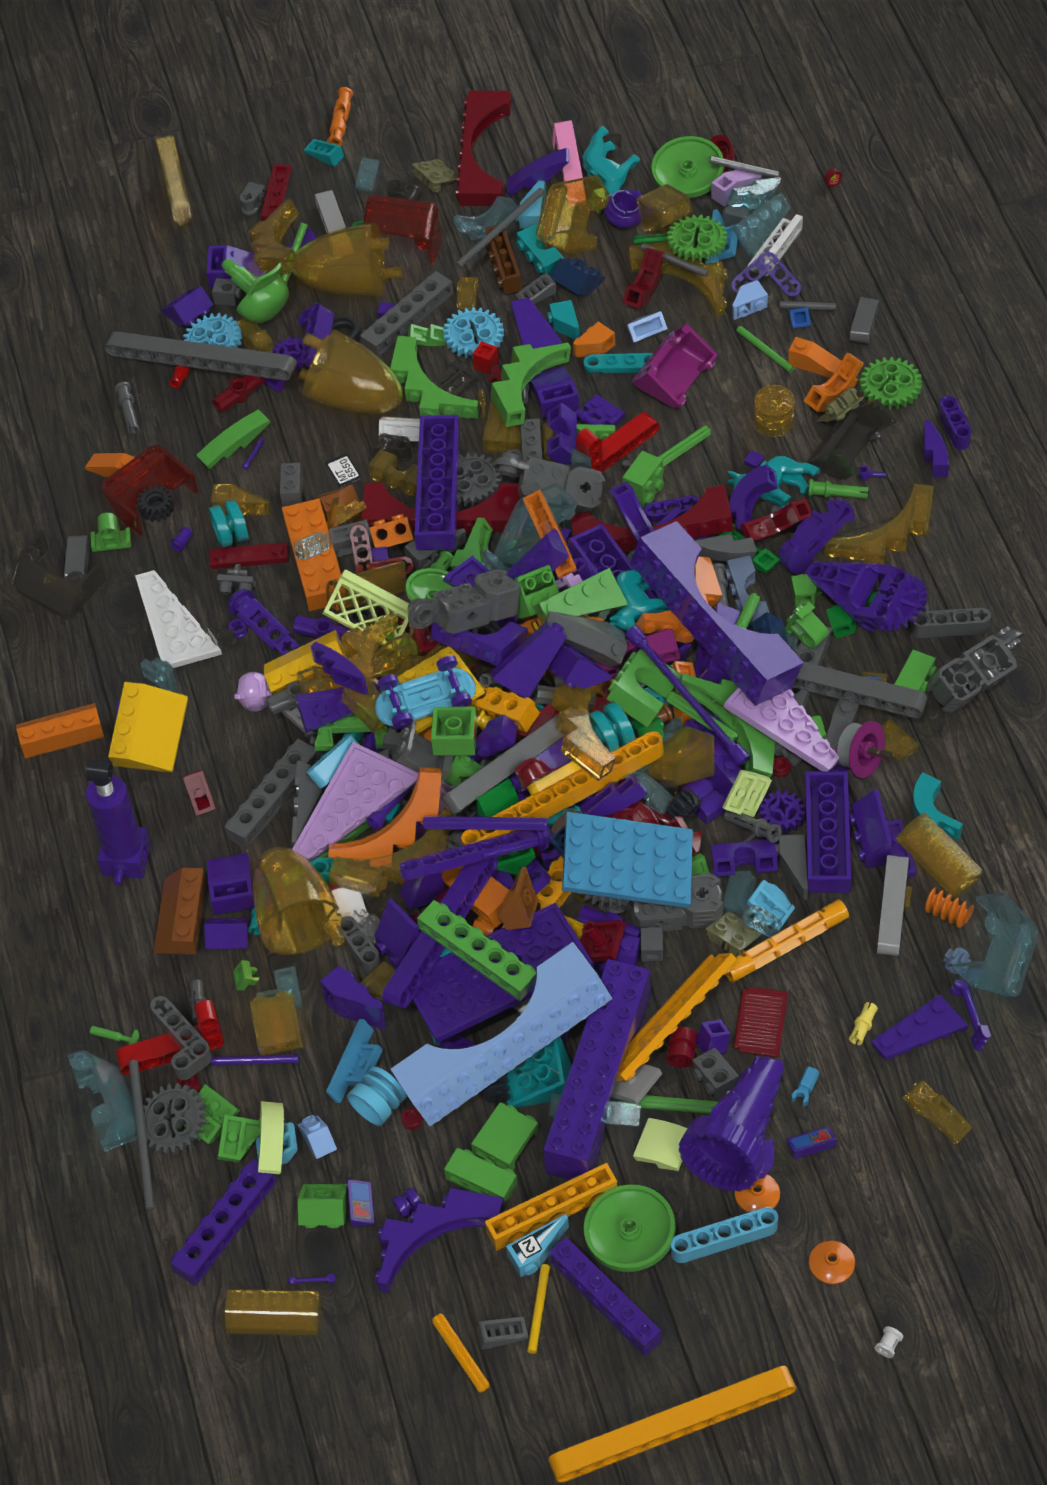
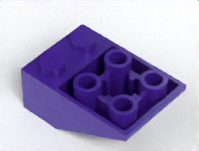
[207,245,266,288]
[529,367,579,419]
[207,853,256,915]
[320,965,386,1030]

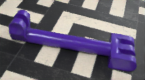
[950,980,991,1051]

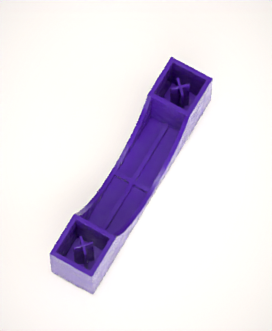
[630,521,804,706]
[543,959,651,1180]

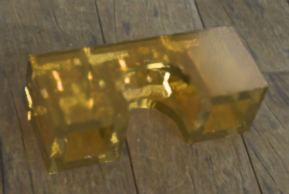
[368,449,418,497]

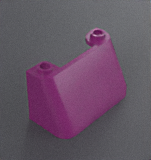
[632,323,718,408]

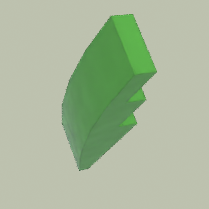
[197,409,270,469]

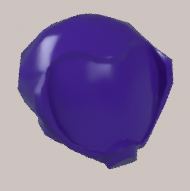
[603,190,643,228]

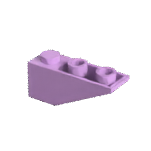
[711,170,762,207]

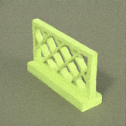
[322,569,409,651]

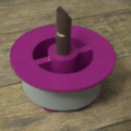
[835,721,893,778]

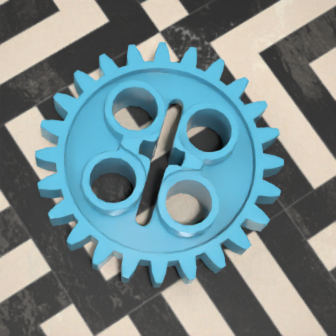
[443,307,504,359]
[183,313,243,348]

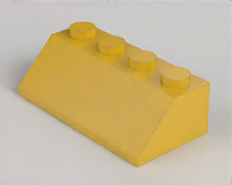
[264,630,348,695]

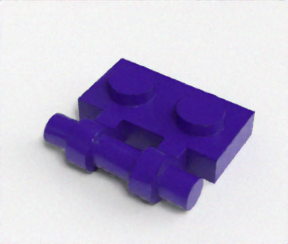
[576,394,625,426]

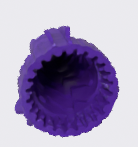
[679,1056,784,1191]

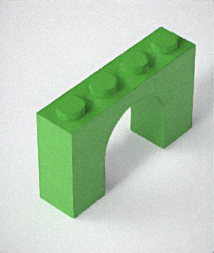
[606,649,682,727]

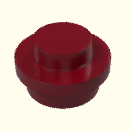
[772,757,791,777]

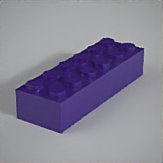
[805,772,851,893]

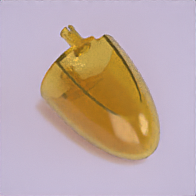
[291,223,403,296]
[298,330,403,414]
[253,846,345,955]

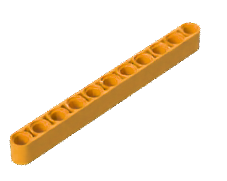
[461,732,664,846]
[548,1366,797,1483]

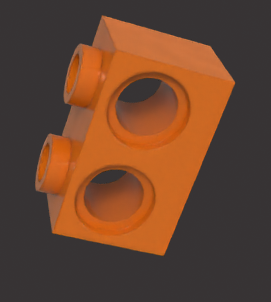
[369,514,415,548]

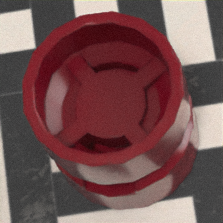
[666,1027,698,1068]

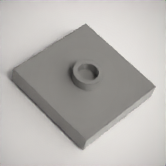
[611,1064,662,1105]

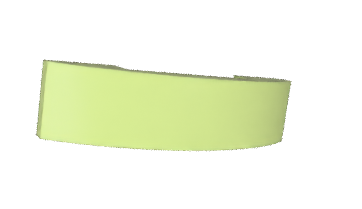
[258,1101,284,1174]

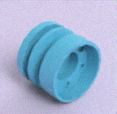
[347,1066,407,1126]

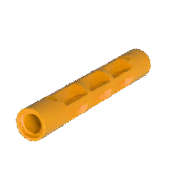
[725,899,849,983]

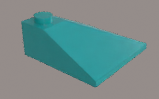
[506,1036,572,1108]

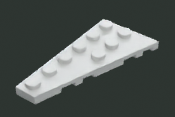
[135,570,222,671]

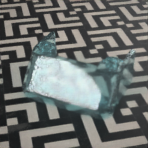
[953,892,1038,998]

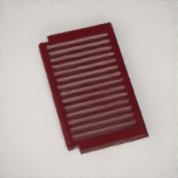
[733,987,788,1058]

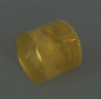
[754,385,795,437]

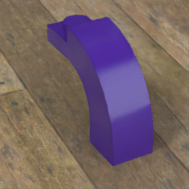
[729,464,778,532]

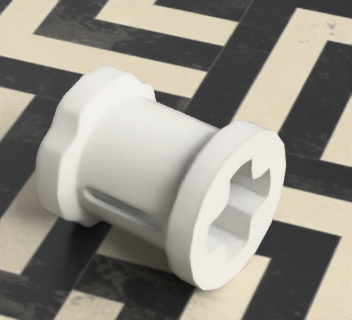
[874,1326,903,1358]

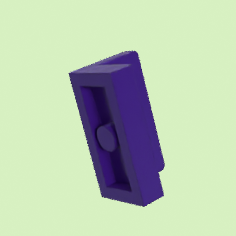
[204,918,250,949]

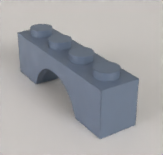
[724,555,770,623]

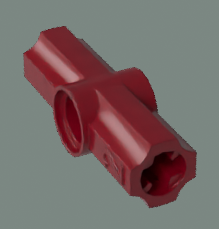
[212,375,266,413]

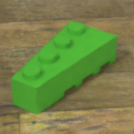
[533,568,628,625]

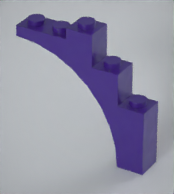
[609,481,655,544]
[375,1188,504,1293]

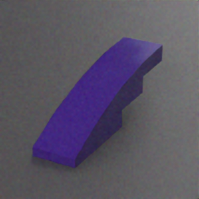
[507,148,569,196]
[311,642,368,695]

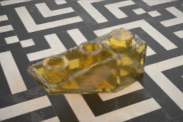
[211,484,271,516]

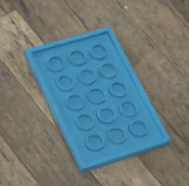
[562,812,693,908]

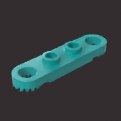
[584,353,653,373]

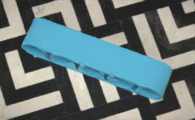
[671,1207,778,1263]

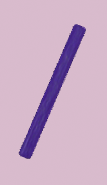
[423,816,549,830]

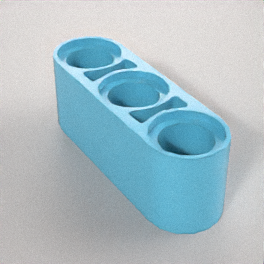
[306,734,360,789]

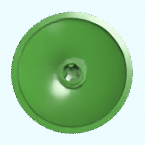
[652,136,724,198]
[584,1185,676,1272]

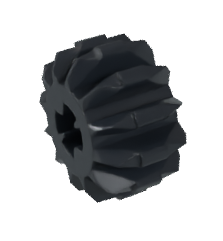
[666,788,701,822]

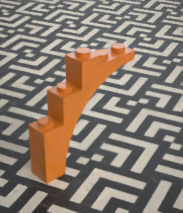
[636,556,722,643]
[328,767,442,871]

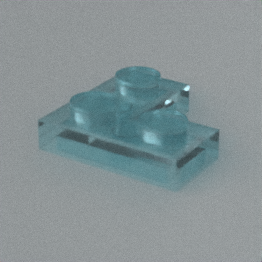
[140,657,177,693]
[256,966,303,1016]

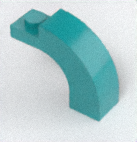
[912,772,963,841]

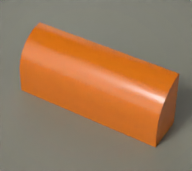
[442,866,509,928]

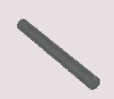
[709,156,779,179]
[641,243,708,277]

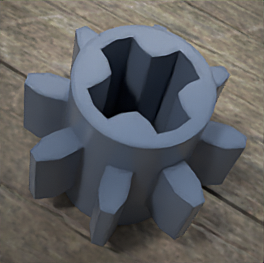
[943,947,971,974]

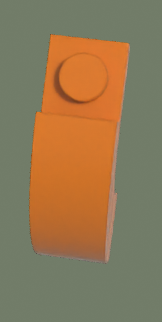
[804,353,864,412]

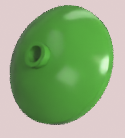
[405,568,453,601]

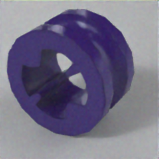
[228,619,247,639]

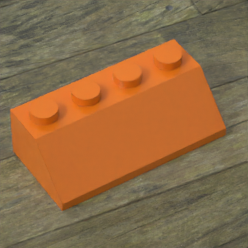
[16,703,104,758]

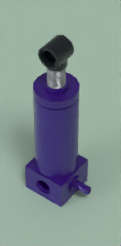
[86,760,151,885]

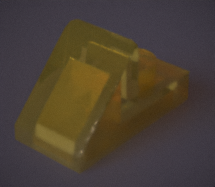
[457,277,479,310]
[327,497,367,529]

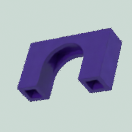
[431,622,528,666]

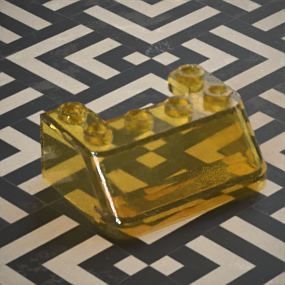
[536,175,610,254]

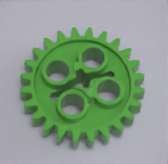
[667,215,727,262]
[860,357,922,410]

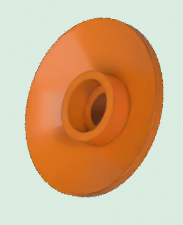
[735,1174,780,1213]
[809,1241,855,1284]

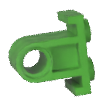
[91,513,131,552]
[785,602,829,649]

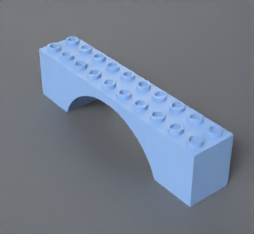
[391,942,613,1126]

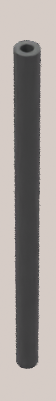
[455,188,544,269]
[129,1060,154,1210]

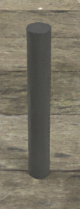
[780,301,836,311]

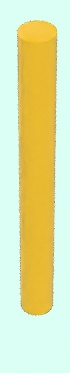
[527,1264,550,1354]

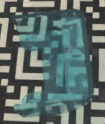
[494,484,578,566]

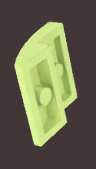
[722,770,772,817]
[633,1118,687,1171]

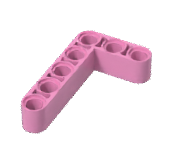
[552,120,587,208]

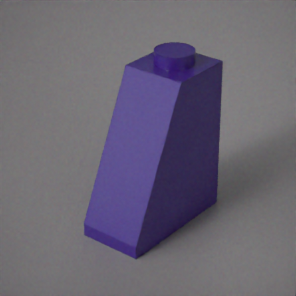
[400,872,445,909]

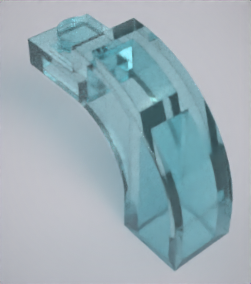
[453,196,517,240]

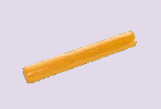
[432,1313,489,1393]

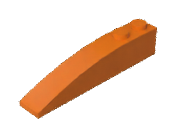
[523,489,577,579]

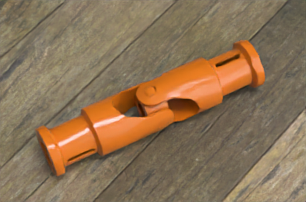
[327,87,353,146]

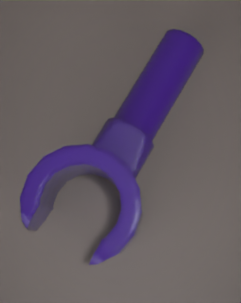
[859,465,886,481]

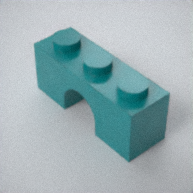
[516,224,564,277]

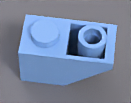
[732,280,768,320]
[298,1115,337,1159]

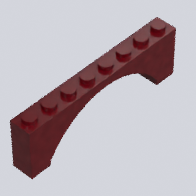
[456,91,511,206]
[362,483,521,533]
[570,485,734,552]

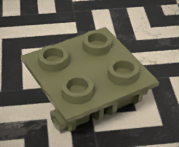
[412,159,457,193]
[816,388,864,423]
[705,911,763,957]

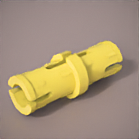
[849,1002,878,1045]

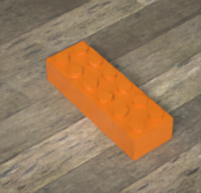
[282,499,347,611]

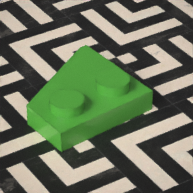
[217,1115,261,1163]

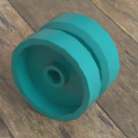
[208,499,249,548]
[587,701,635,755]

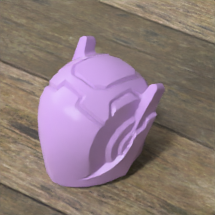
[234,672,272,712]

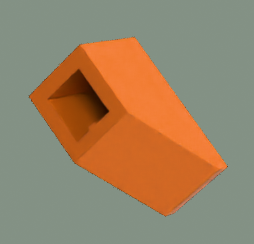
[573,322,615,357]

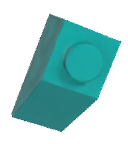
[547,300,580,339]

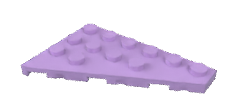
[723,687,840,772]
[292,742,418,861]

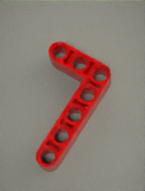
[576,412,660,473]
[116,1000,224,1075]

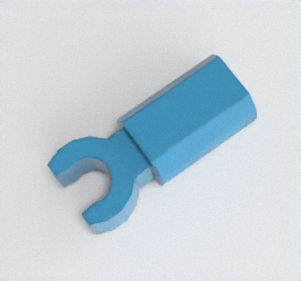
[792,1066,820,1107]

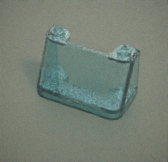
[67,1050,137,1152]

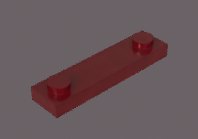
[261,164,292,222]
[209,542,289,570]

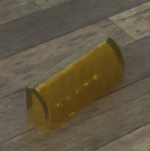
[326,561,406,611]
[896,812,983,899]
[225,1290,321,1335]

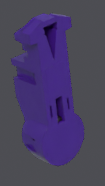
[778,499,855,574]

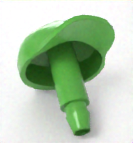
[221,258,289,323]

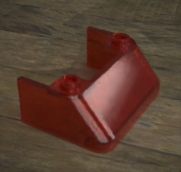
[361,195,441,263]
[101,445,198,536]

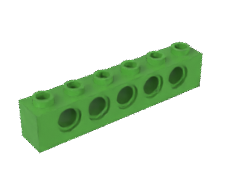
[417,900,537,1001]

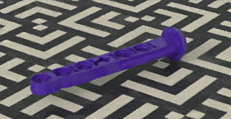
[228,589,337,690]
[400,826,551,879]

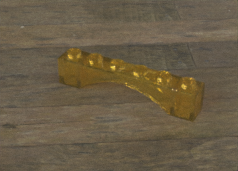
[297,633,418,694]

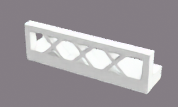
[748,214,803,277]
[379,417,420,441]

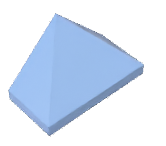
[627,311,667,342]

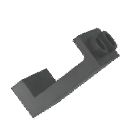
[396,722,453,782]

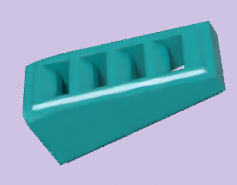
[304,139,344,166]

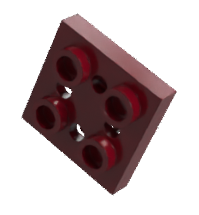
[580,920,626,962]

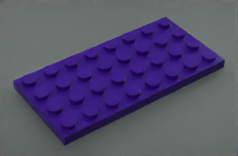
[412,902,594,1043]

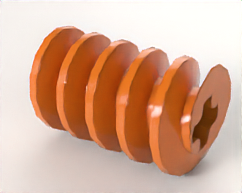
[925,887,975,928]

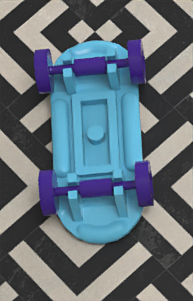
[375,655,476,729]

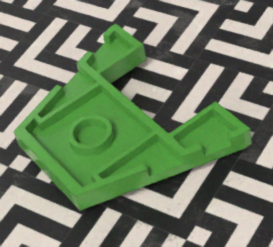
[314,706,388,751]

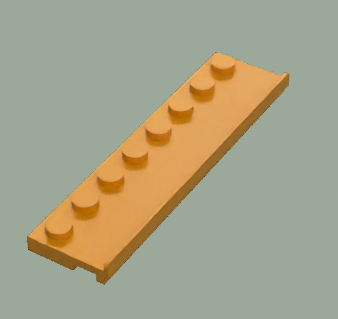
[615,953,737,1081]

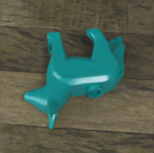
[583,126,640,210]
[727,456,820,508]
[610,569,670,631]

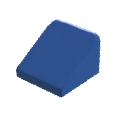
[788,307,811,329]

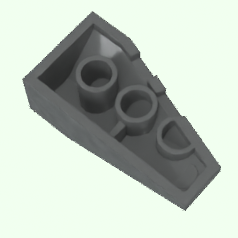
[545,611,627,668]
[292,761,329,847]

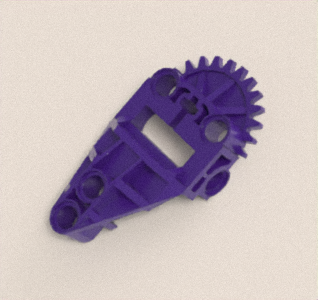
[806,562,928,632]

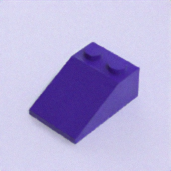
[375,898,419,969]

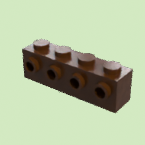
[485,225,522,295]

